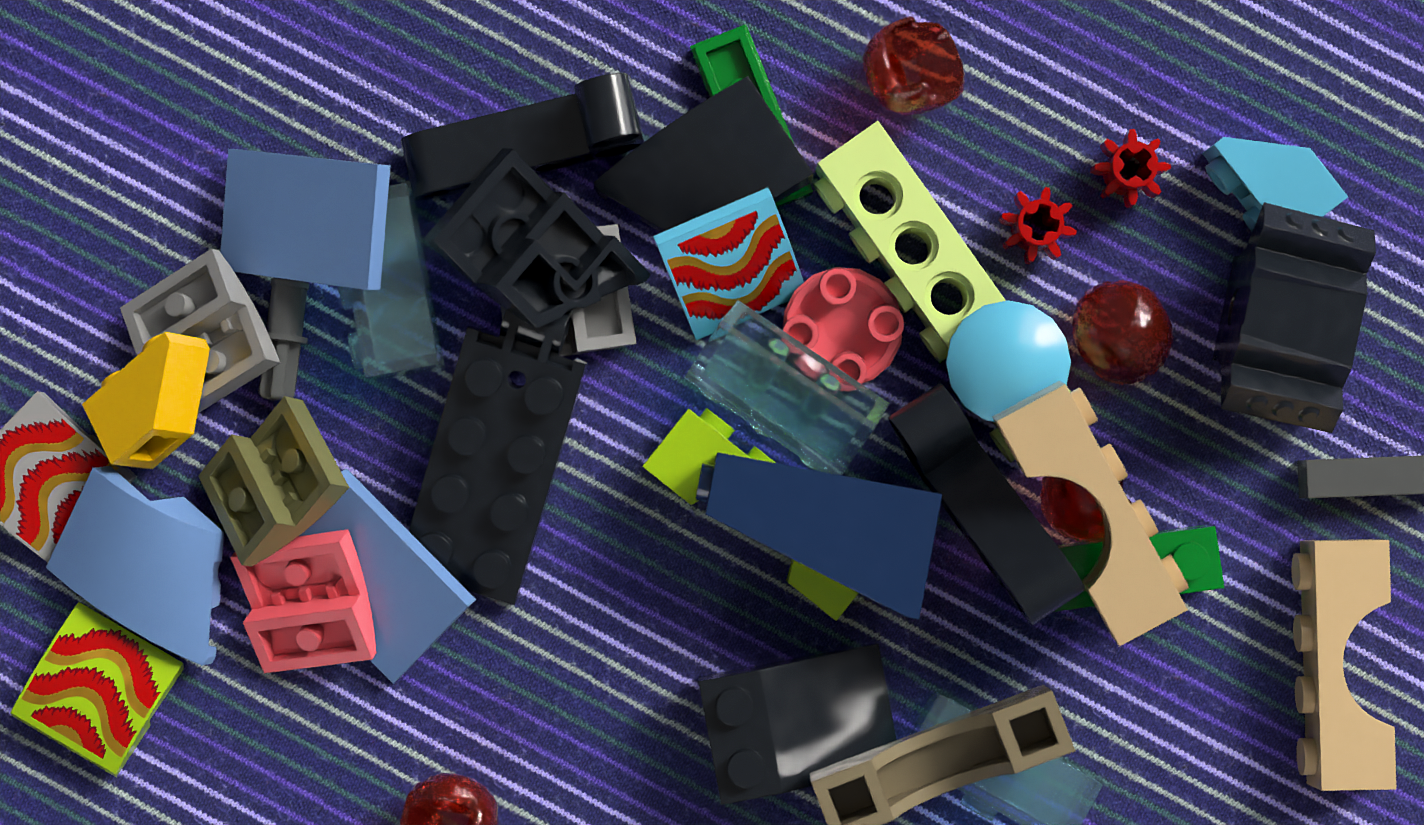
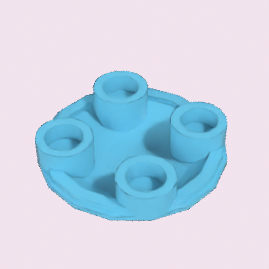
[946,300,1071,422]

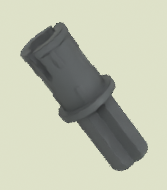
[258,278,310,401]

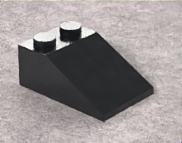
[698,643,897,805]

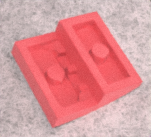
[230,529,377,673]

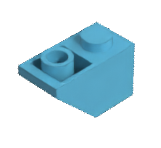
[1202,137,1348,232]

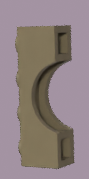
[809,685,1075,825]

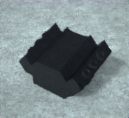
[1212,202,1376,433]

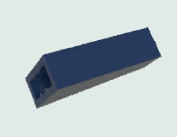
[696,452,942,620]

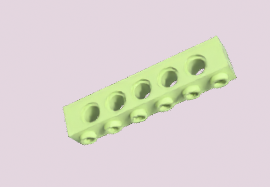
[813,121,1070,463]

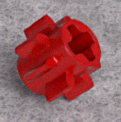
[1090,129,1171,208]
[998,187,1077,264]

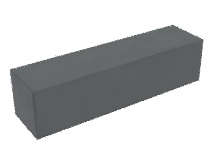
[1297,455,1424,498]

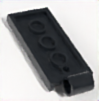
[409,310,588,605]

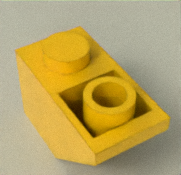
[82,331,210,469]

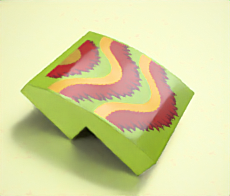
[10,602,184,777]

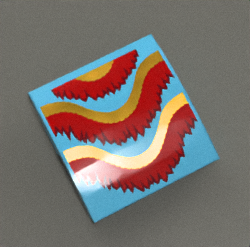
[653,187,804,340]

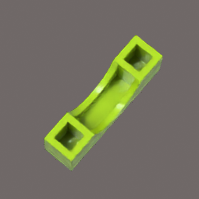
[642,408,858,621]

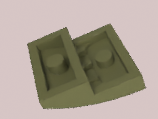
[198,396,349,566]

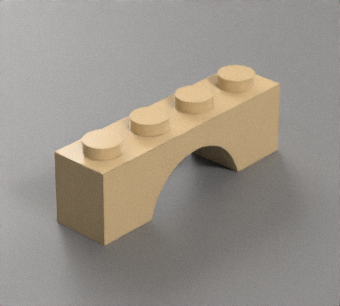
[992,381,1189,646]
[1291,539,1396,791]

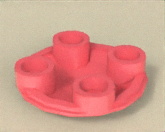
[782,267,904,389]

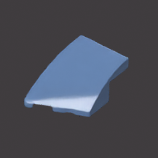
[46,466,224,666]

